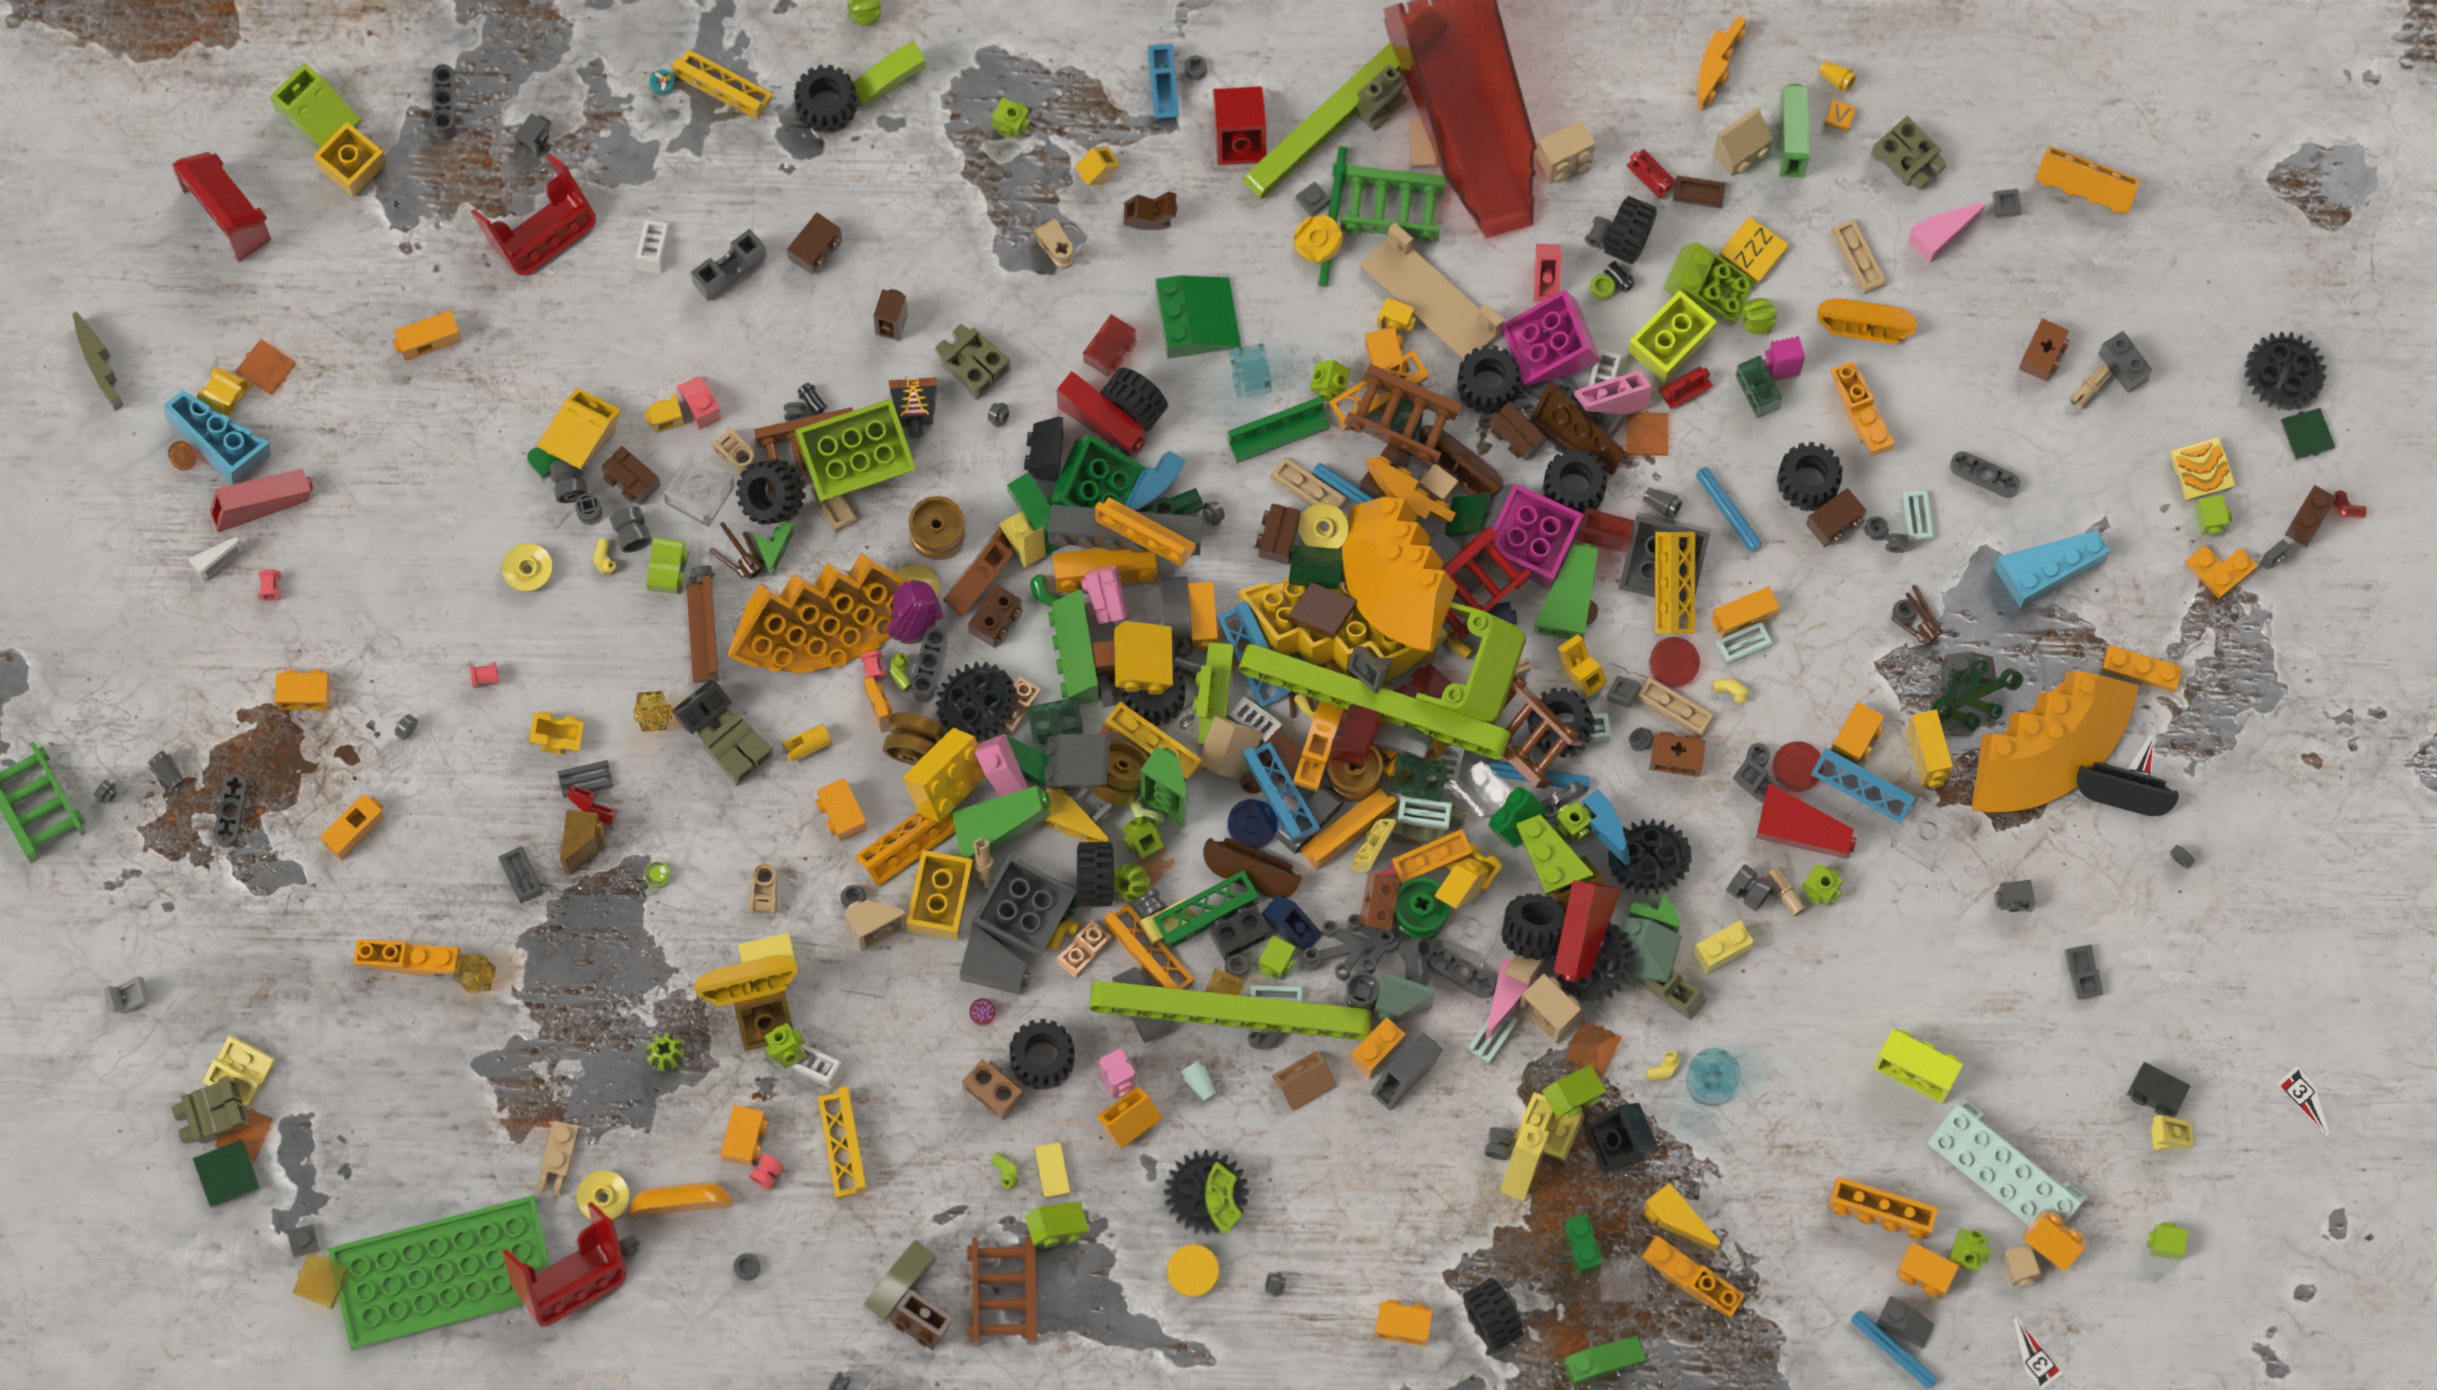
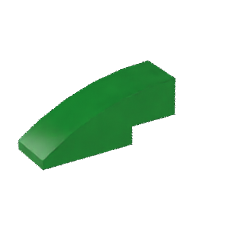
[1007,472,1061,555]
[1006,735,1066,791]

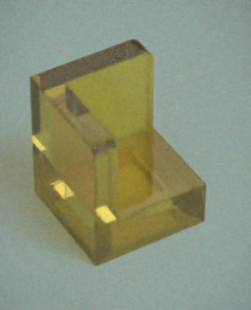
[1205,968,1244,995]

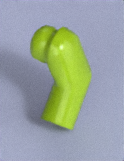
[889,652,912,692]
[990,1152,1018,1189]

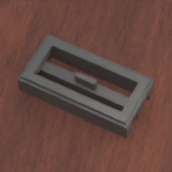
[557,760,613,798]
[498,846,544,904]

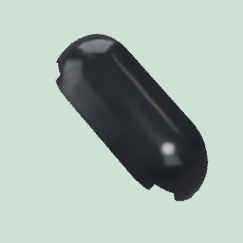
[2077,762,2179,816]

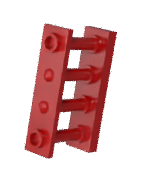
[1441,527,1531,641]

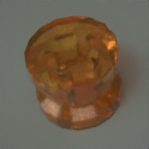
[168,441,196,471]

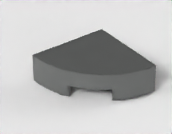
[1549,781,1584,806]

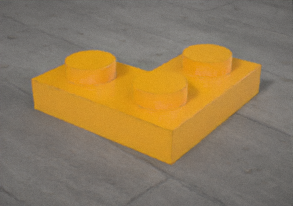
[2185,545,2258,600]
[863,677,892,733]

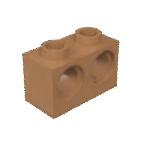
[962,1059,1023,1120]

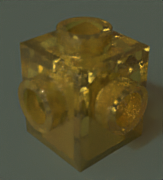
[633,691,672,732]
[452,954,497,994]

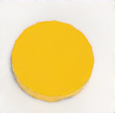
[1294,215,1343,263]
[1167,1244,1220,1298]

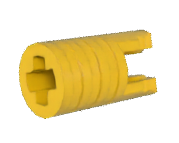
[782,723,832,762]

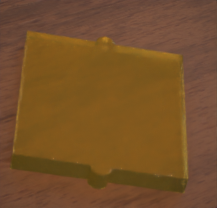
[293,1252,349,1309]

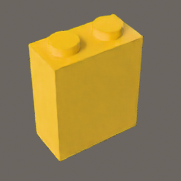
[1114,621,1173,695]
[1906,709,1953,789]

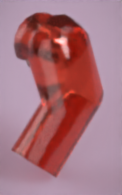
[2333,490,2366,518]

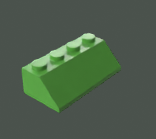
[1048,590,1098,706]
[1140,745,1187,828]

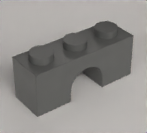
[691,228,767,301]

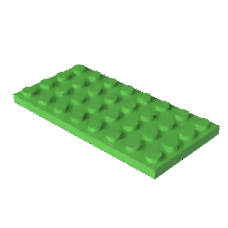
[328,1195,551,1350]

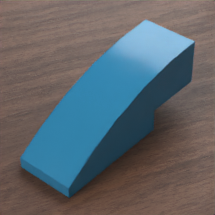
[1147,44,1179,119]
[1124,451,1186,511]
[1582,789,1630,865]

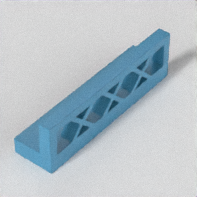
[1216,601,1290,708]
[1243,742,1320,845]
[1811,748,1916,824]

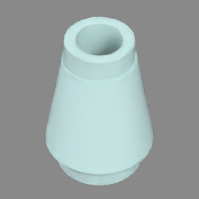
[1182,1061,1217,1101]

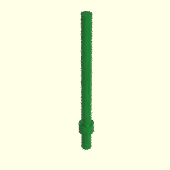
[1318,146,1348,287]

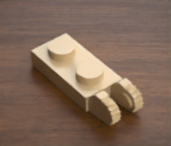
[538,1121,579,1196]

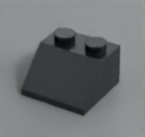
[1024,416,1064,482]
[1584,1103,1660,1175]

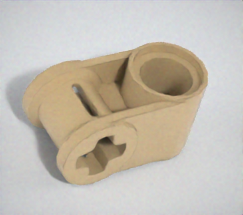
[1033,218,1075,268]
[710,427,756,474]
[749,863,778,915]

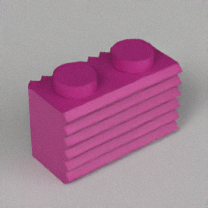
[1762,335,1805,381]

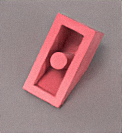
[1534,243,1562,301]
[676,376,722,430]

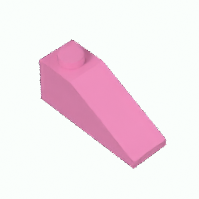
[1909,202,1985,262]
[1574,370,1652,415]
[975,734,1028,797]
[1485,958,1536,1038]

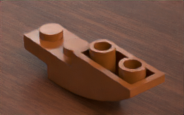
[943,526,1014,616]

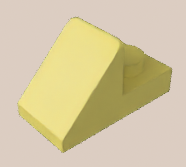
[999,511,1046,568]
[2151,1115,2194,1150]

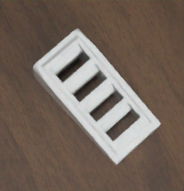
[635,220,670,273]
[1588,349,1622,386]
[188,537,243,581]
[1227,696,1283,745]
[1429,744,1465,796]
[790,1044,846,1090]

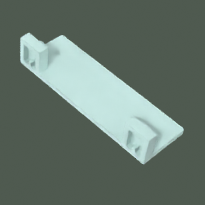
[1928,1098,2088,1225]

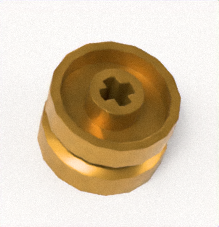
[909,496,965,560]
[882,712,946,765]
[1326,738,1383,802]
[1090,740,1148,806]

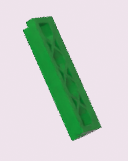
[1227,396,1330,463]
[1153,870,1259,950]

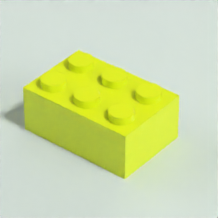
[1627,290,1717,384]
[1873,1028,1963,1104]

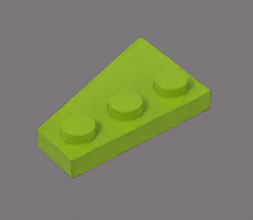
[1516,815,1594,896]

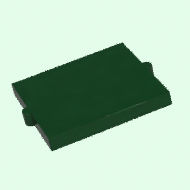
[2281,408,2335,460]
[1444,493,1491,536]

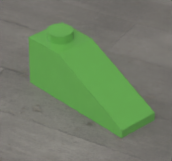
[1563,1336,1647,1388]

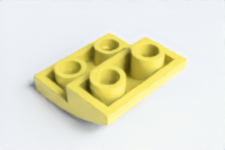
[1350,819,1396,873]

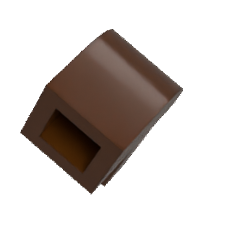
[1123,191,1178,230]

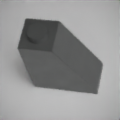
[959,925,1030,995]
[1371,1033,1443,1111]

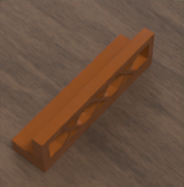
[686,575,719,683]

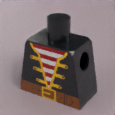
[889,377,938,438]

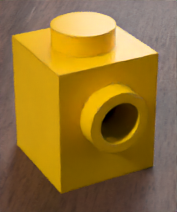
[1075,146,1121,186]

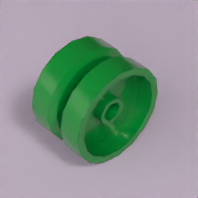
[1393,877,1450,940]

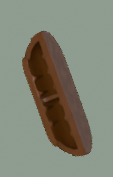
[1418,425,1504,495]
[1203,838,1302,898]

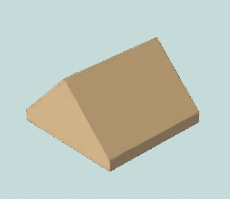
[1199,715,1263,780]

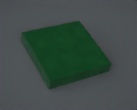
[192,1139,261,1208]

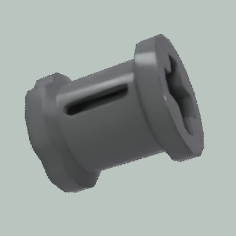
[1585,216,1613,249]

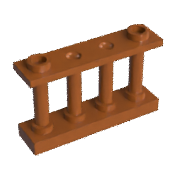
[1344,364,1462,464]
[754,407,853,493]
[1492,674,1584,789]
[967,1236,1038,1347]

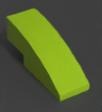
[854,41,927,106]

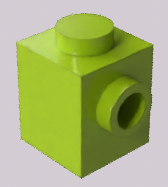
[2194,495,2232,537]
[1258,935,1296,980]
[2146,1222,2188,1261]

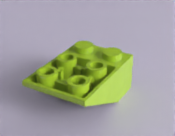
[270,63,362,148]
[1663,242,1755,323]

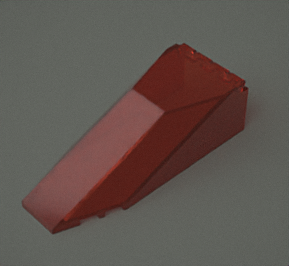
[1383,0,1537,238]

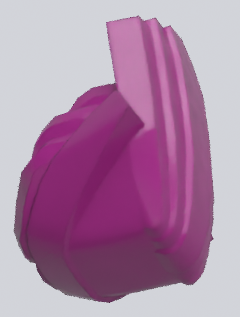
[886,581,944,644]

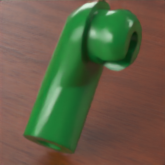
[1030,574,1060,607]

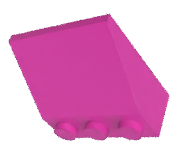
[1502,289,1601,386]
[1486,483,1584,589]

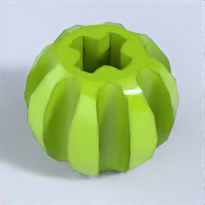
[847,0,881,26]
[1741,298,1777,335]
[1114,863,1150,901]
[645,1033,685,1072]

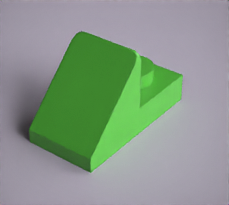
[754,521,794,576]
[1628,892,1681,933]

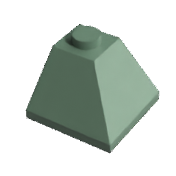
[1622,917,1682,982]
[1374,972,1435,1023]

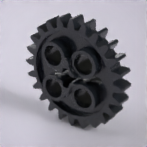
[2244,331,2327,411]
[935,661,1018,742]
[1608,819,1692,895]
[1554,922,1635,1003]
[1164,1149,1249,1235]

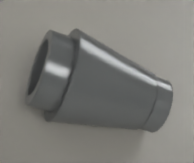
[1643,487,1682,518]
[148,751,184,790]

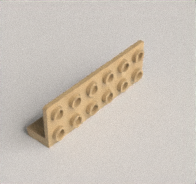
[1361,223,1504,360]

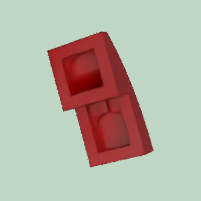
[566,785,618,825]

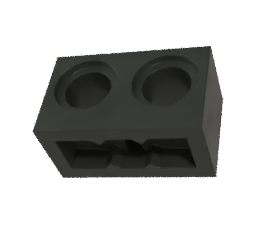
[671,679,732,734]
[1210,904,1270,961]

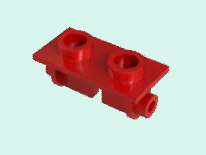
[1626,148,1678,200]
[1658,366,1713,410]

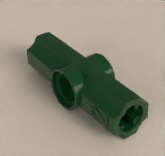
[1136,488,1204,516]

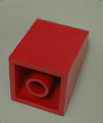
[1213,86,1267,165]

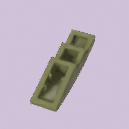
[72,311,123,410]

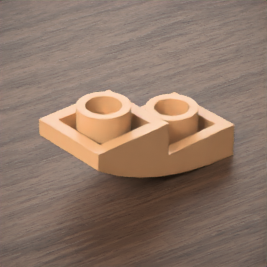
[998,676,1041,735]
[1056,920,1111,978]

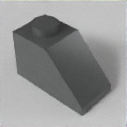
[1942,652,1997,688]
[1876,1296,1934,1349]

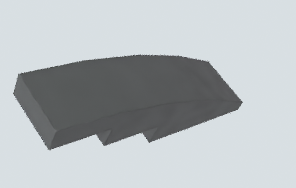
[1522,378,1625,438]

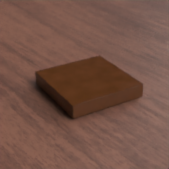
[1288,582,1357,639]

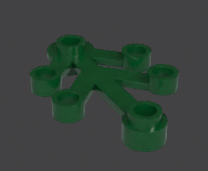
[1930,657,2023,729]

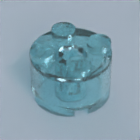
[1229,343,1272,397]
[1686,1048,1741,1106]

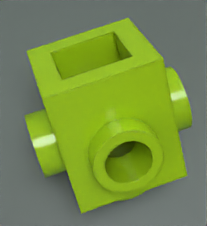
[991,97,1031,140]
[1310,360,1351,401]
[1555,801,1593,845]
[1122,815,1164,859]
[1801,863,1843,907]
[765,1023,808,1069]
[1949,1227,1992,1271]

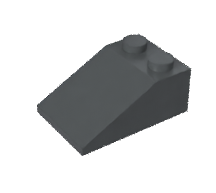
[1044,733,1110,791]

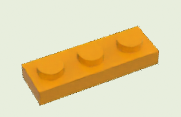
[2101,645,2183,693]
[1391,828,1473,883]

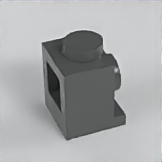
[514,113,551,158]
[1994,879,2036,912]

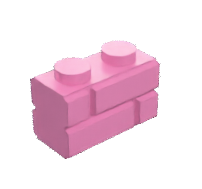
[1082,565,1129,624]
[1099,1049,1135,1098]

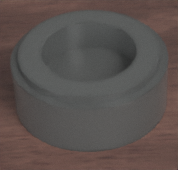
[395,714,418,740]
[2170,845,2196,869]
[734,1253,760,1281]

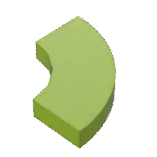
[1205,1162,1243,1236]

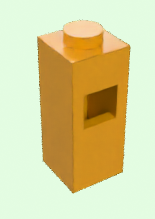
[392,310,462,361]
[1188,581,1218,651]
[1710,586,1780,638]
[320,794,385,861]

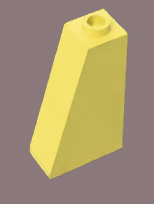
[1500,1122,1549,1202]

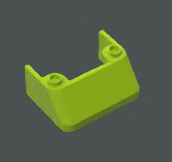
[1416,602,1526,724]

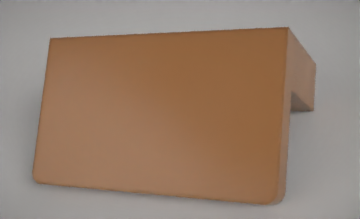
[1272,1051,1336,1110]

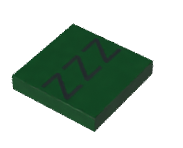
[1289,545,1342,589]

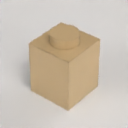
[1418,464,1459,503]
[2002,1244,2040,1288]

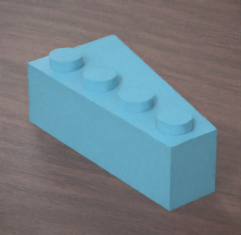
[164,390,271,485]
[1994,530,2110,608]

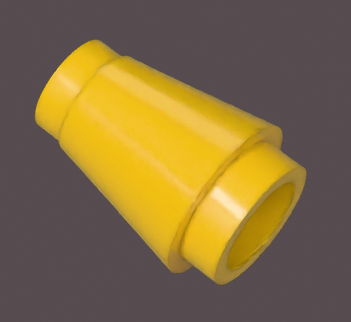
[1819,61,1857,92]

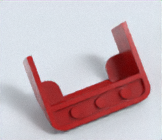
[171,152,271,262]
[470,154,596,276]
[502,1202,627,1327]

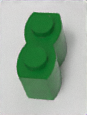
[1488,786,1546,848]
[1564,1215,1601,1276]

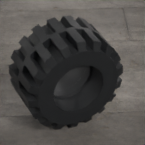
[794,64,857,133]
[1604,196,1657,264]
[1457,345,1521,414]
[1100,367,1168,431]
[1777,442,1843,511]
[1543,448,1608,515]
[736,459,806,525]
[1122,663,1186,726]
[1527,687,1595,758]
[1077,842,1114,907]
[1501,893,1567,960]
[1009,1019,1075,1090]
[1463,1278,1523,1351]

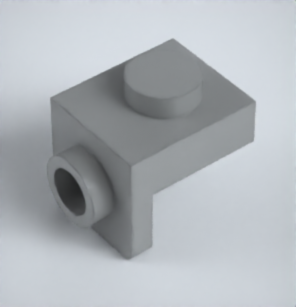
[1072,788,1113,822]
[104,976,150,1014]

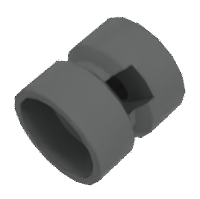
[549,460,588,504]
[610,506,652,553]
[1726,864,1775,912]
[1345,972,1380,1011]

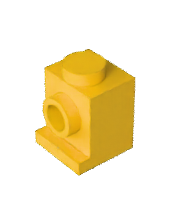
[1376,297,1417,334]
[644,394,684,433]

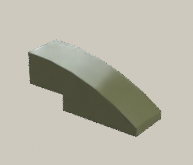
[1636,969,1707,1020]
[864,1239,936,1321]

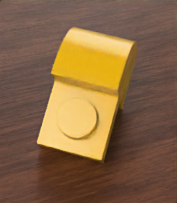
[1557,634,1608,698]

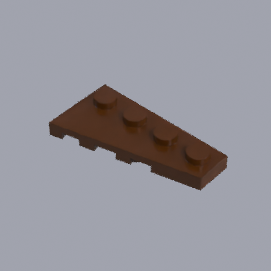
[1530,381,1626,475]

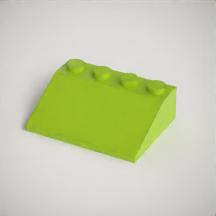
[794,398,916,502]

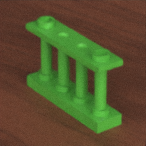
[1340,165,1446,242]
[0,741,86,863]

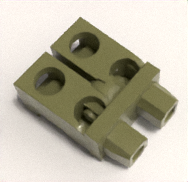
[1356,64,1407,131]
[1871,115,1947,191]
[935,324,1011,400]
[697,708,773,786]
[1392,787,1466,846]
[171,1076,250,1144]

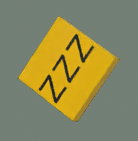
[1719,216,1789,284]

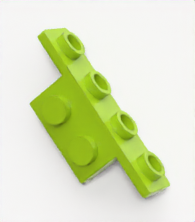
[1193,642,1234,744]

